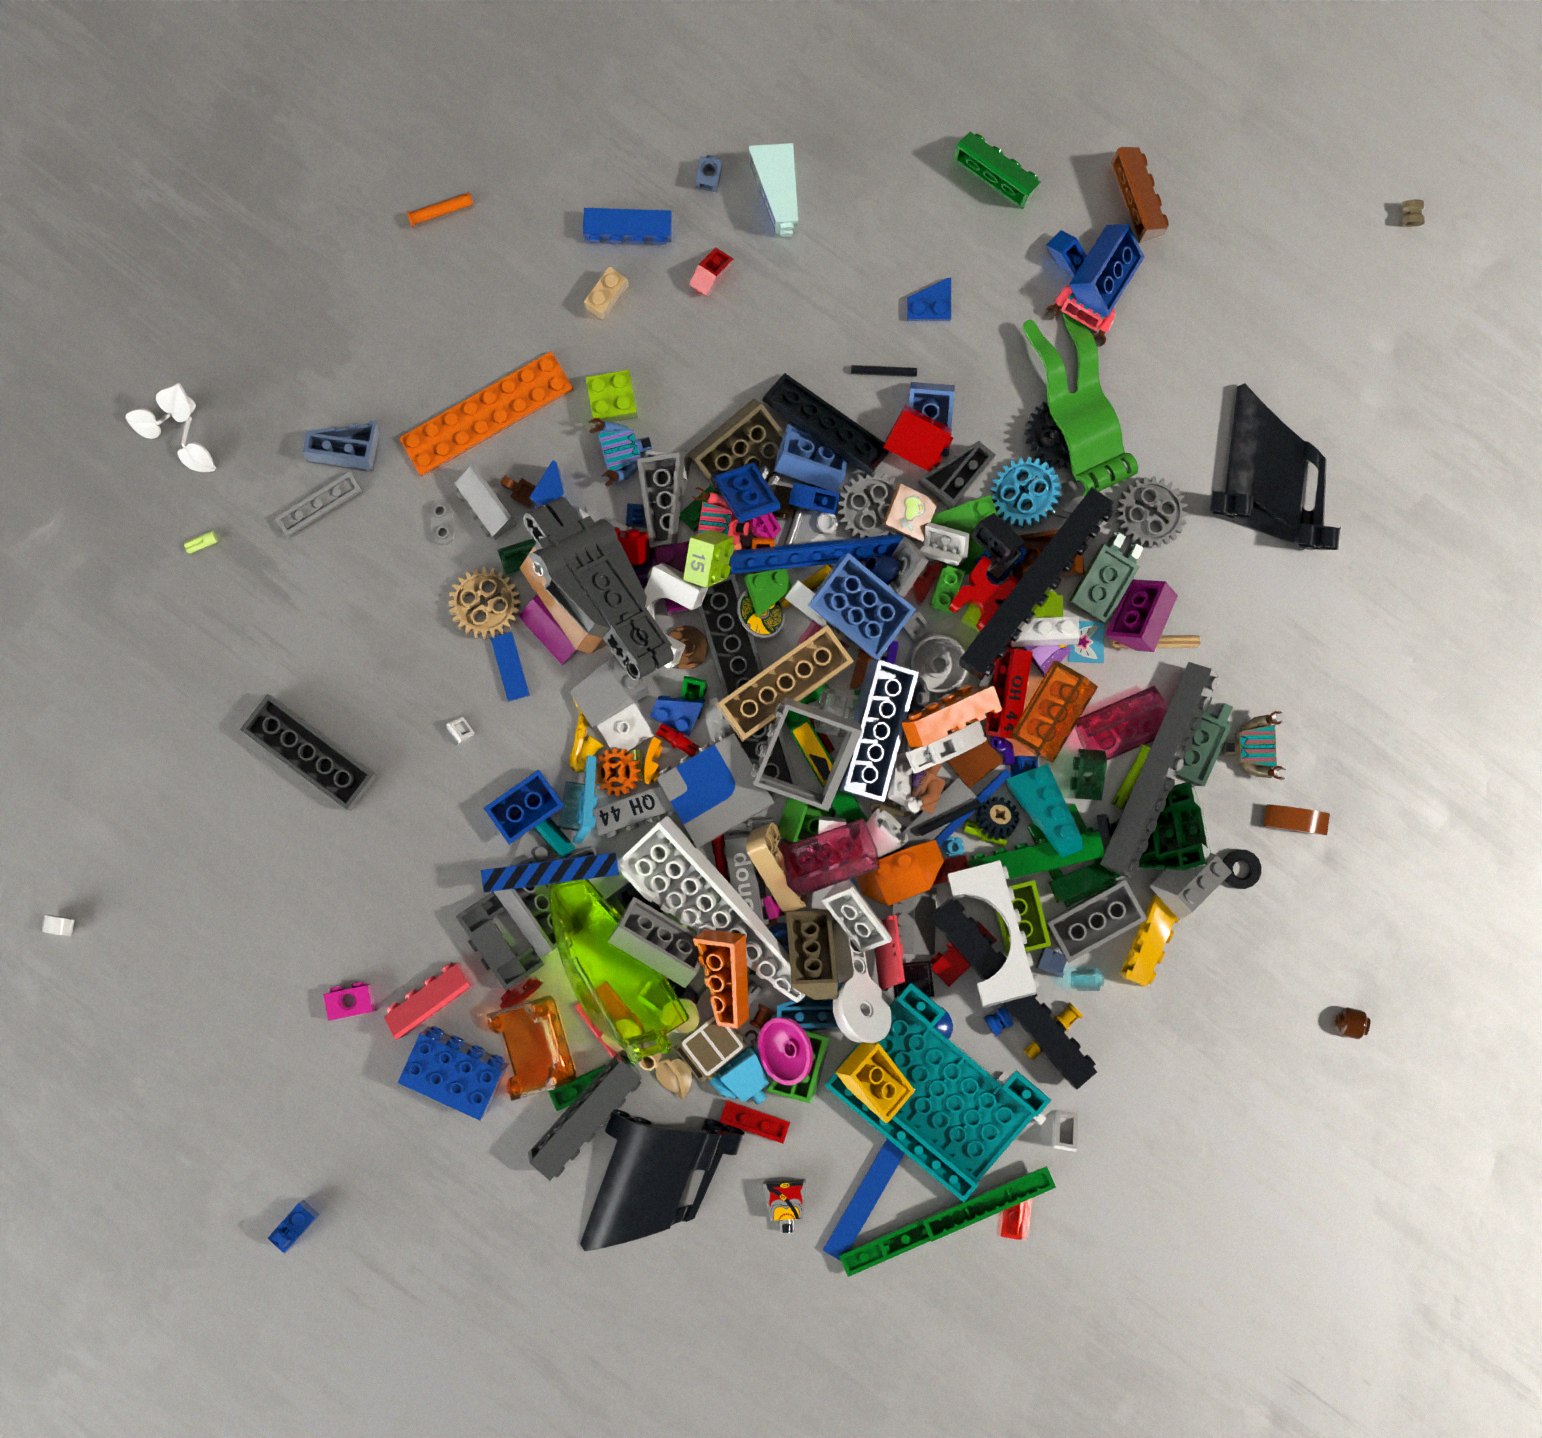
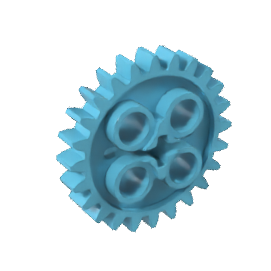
[990,457,1062,528]

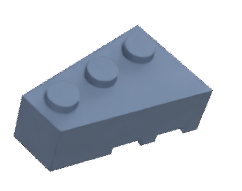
[302,420,380,471]

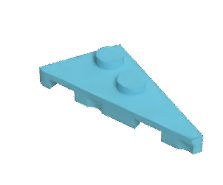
[573,755,597,844]

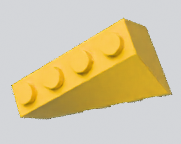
[1118,894,1179,987]

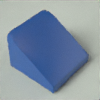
[1010,756,1038,777]

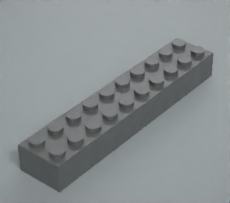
[698,574,798,796]

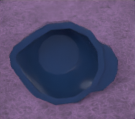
[865,555,900,585]

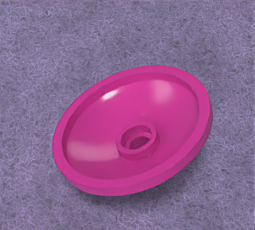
[758,1017,813,1085]

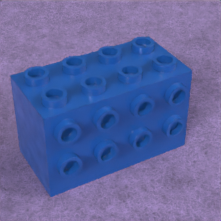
[398,1026,509,1121]

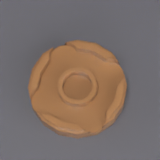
[668,625,709,670]

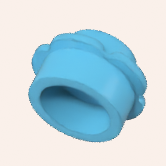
[943,837,965,858]

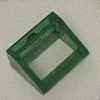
[497,538,536,575]

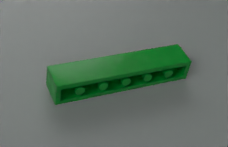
[967,827,1105,880]

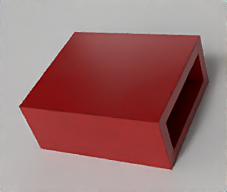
[884,404,953,472]

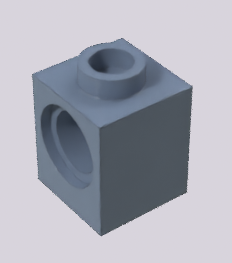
[695,155,722,192]

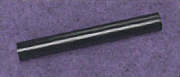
[851,365,917,377]
[917,799,982,836]

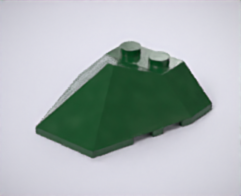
[1110,781,1211,871]

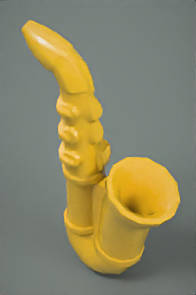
[569,699,604,772]

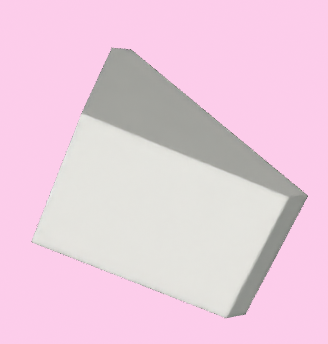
[1050,1110,1078,1152]

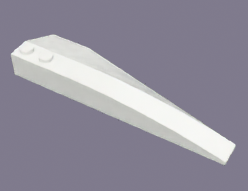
[617,816,806,1003]

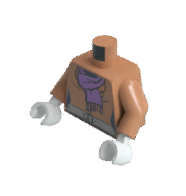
[886,763,945,814]

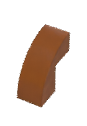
[1264,804,1330,835]

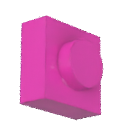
[763,895,785,920]

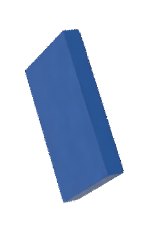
[713,463,780,523]

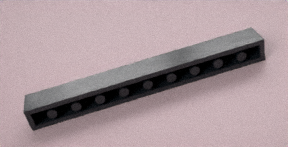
[959,487,1114,680]
[928,898,1097,1090]

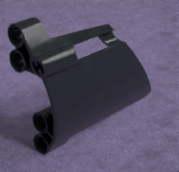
[1210,383,1341,550]
[580,1109,745,1251]

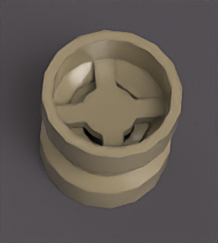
[1402,199,1425,227]

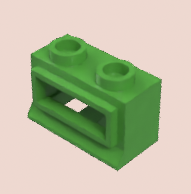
[930,563,965,613]

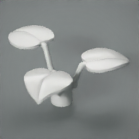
[126,383,216,472]

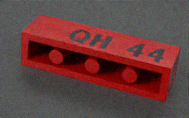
[985,648,1033,739]

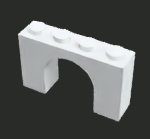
[643,563,708,669]

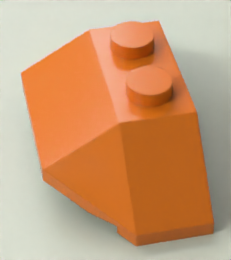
[853,840,944,906]

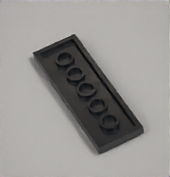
[762,373,890,476]

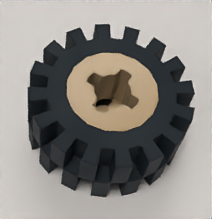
[976,797,1020,840]

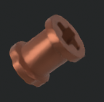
[749,1004,777,1030]

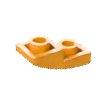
[644,737,664,785]

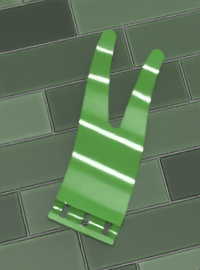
[1023,308,1138,497]

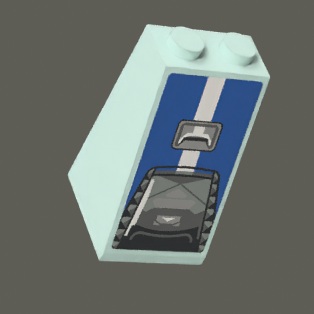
[749,143,798,237]

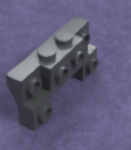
[456,892,545,991]

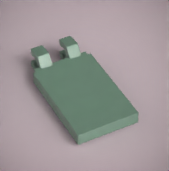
[1069,532,1144,624]
[1177,697,1233,786]

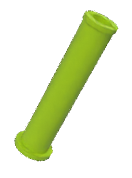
[1111,744,1151,810]

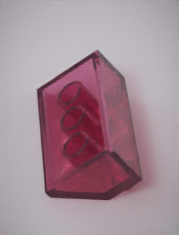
[1073,685,1167,767]
[783,818,880,897]

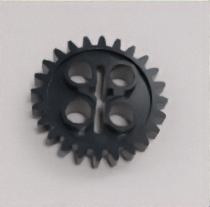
[1024,402,1071,469]

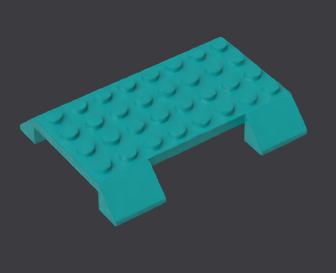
[824,983,1051,1202]

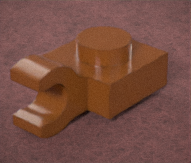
[500,476,536,509]

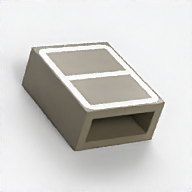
[673,1015,747,1083]

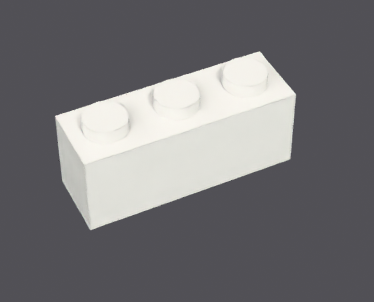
[1011,616,1080,647]

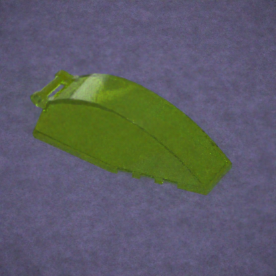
[548,879,690,1063]

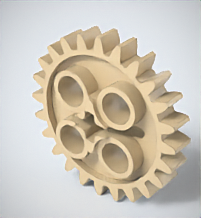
[448,567,521,639]

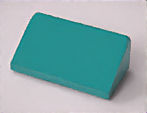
[535,817,576,859]

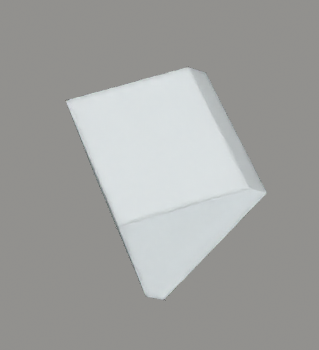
[447,716,475,746]

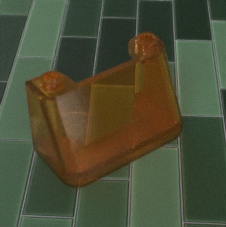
[487,995,576,1101]

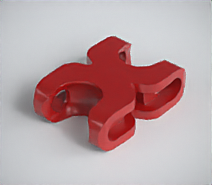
[948,556,1019,631]

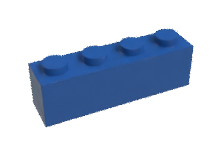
[583,208,672,245]

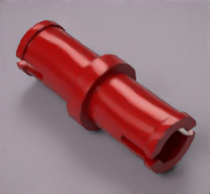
[655,722,700,757]

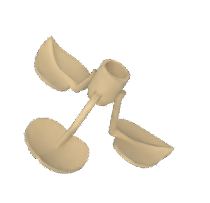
[600,998,700,1099]

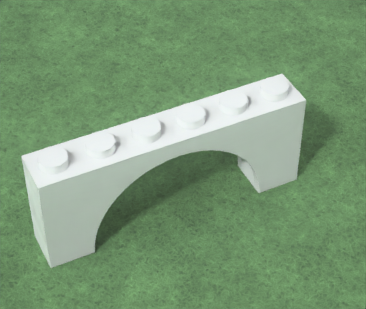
[947,860,1039,1008]

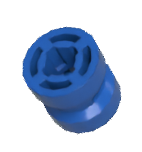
[984,1006,1014,1037]

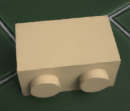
[584,267,629,320]

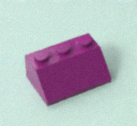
[1105,579,1178,652]
[518,594,579,666]

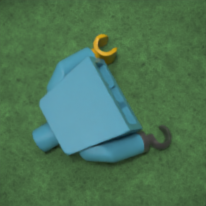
[709,1030,769,1104]

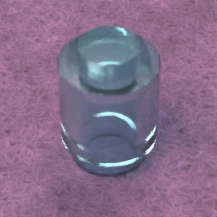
[1071,968,1104,991]

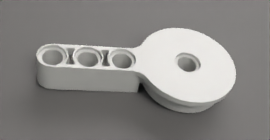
[905,632,971,704]
[832,920,891,1043]

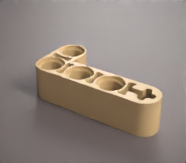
[746,822,808,914]

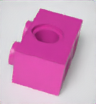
[323,981,376,1021]

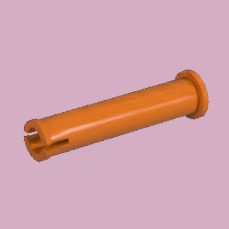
[406,192,474,228]

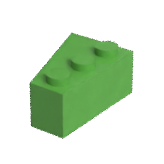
[767,1031,831,1103]

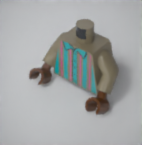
[1224,711,1286,780]

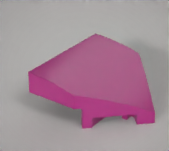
[748,512,781,539]

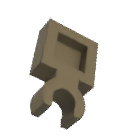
[870,800,911,819]

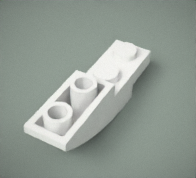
[784,580,859,651]
[888,718,917,807]
[905,721,987,773]

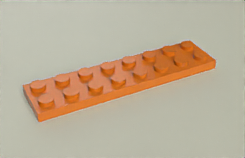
[399,351,574,477]

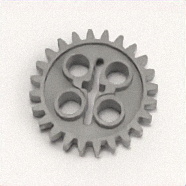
[837,471,897,538]
[1115,476,1188,548]

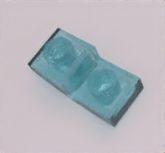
[558,781,585,831]

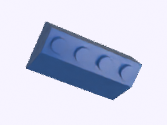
[1069,224,1145,317]

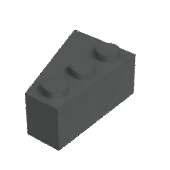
[918,441,996,509]

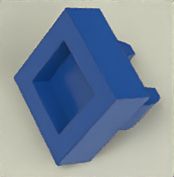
[626,503,647,528]

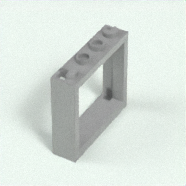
[750,697,862,811]

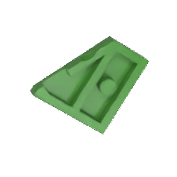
[744,569,792,617]

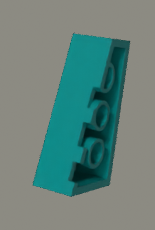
[1006,764,1083,857]

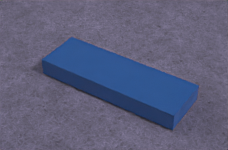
[491,632,530,702]

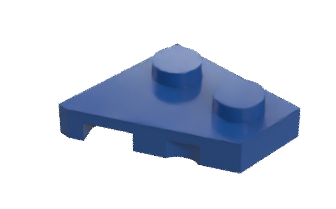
[907,278,951,321]
[649,696,706,736]

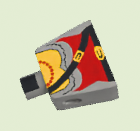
[763,1179,806,1233]

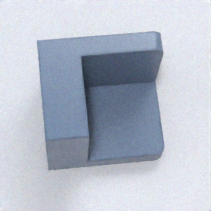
[1035,947,1067,978]

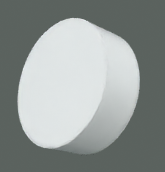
[817,512,839,534]

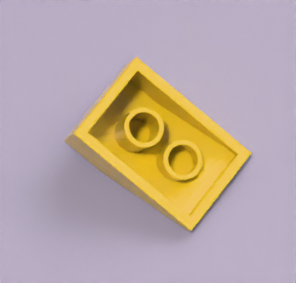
[835,1042,915,1123]

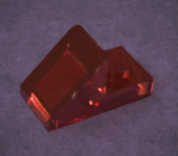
[912,561,943,606]

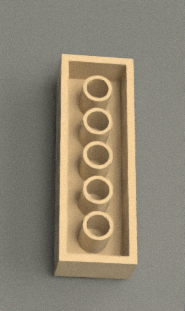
[717,625,854,742]

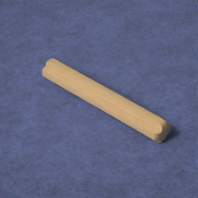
[1112,635,1200,648]

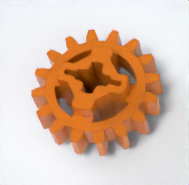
[595,748,642,796]

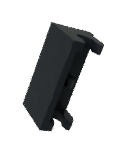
[971,513,1025,566]

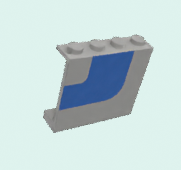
[657,733,775,848]

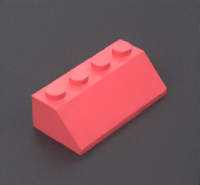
[384,962,475,1040]

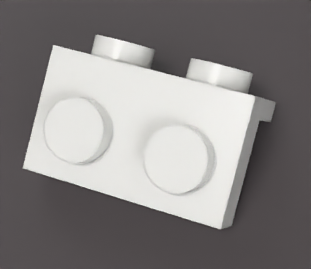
[919,522,969,566]

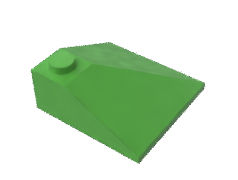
[930,495,998,575]

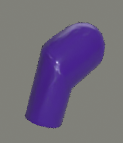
[991,736,1016,765]

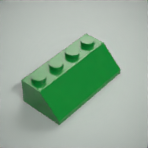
[953,132,1041,209]

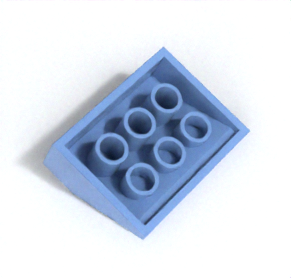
[808,553,916,660]

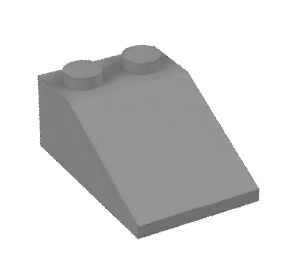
[569,656,649,728]

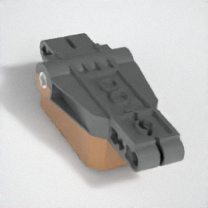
[520,497,674,681]

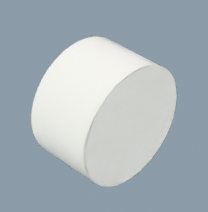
[42,915,75,936]

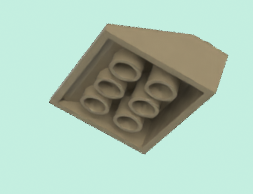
[687,399,784,495]

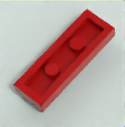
[719,1100,790,1144]

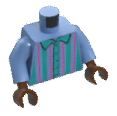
[588,418,652,486]

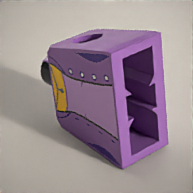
[1021,645,1072,678]

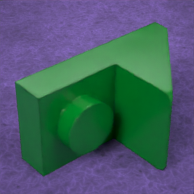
[681,676,708,719]

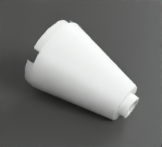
[847,808,908,869]

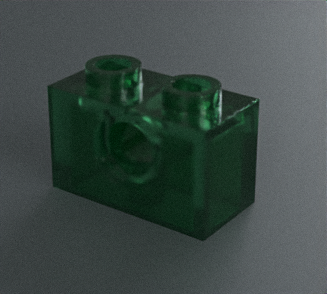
[1070,749,1107,800]

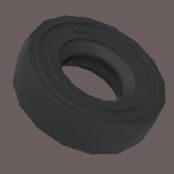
[1223,849,1261,889]

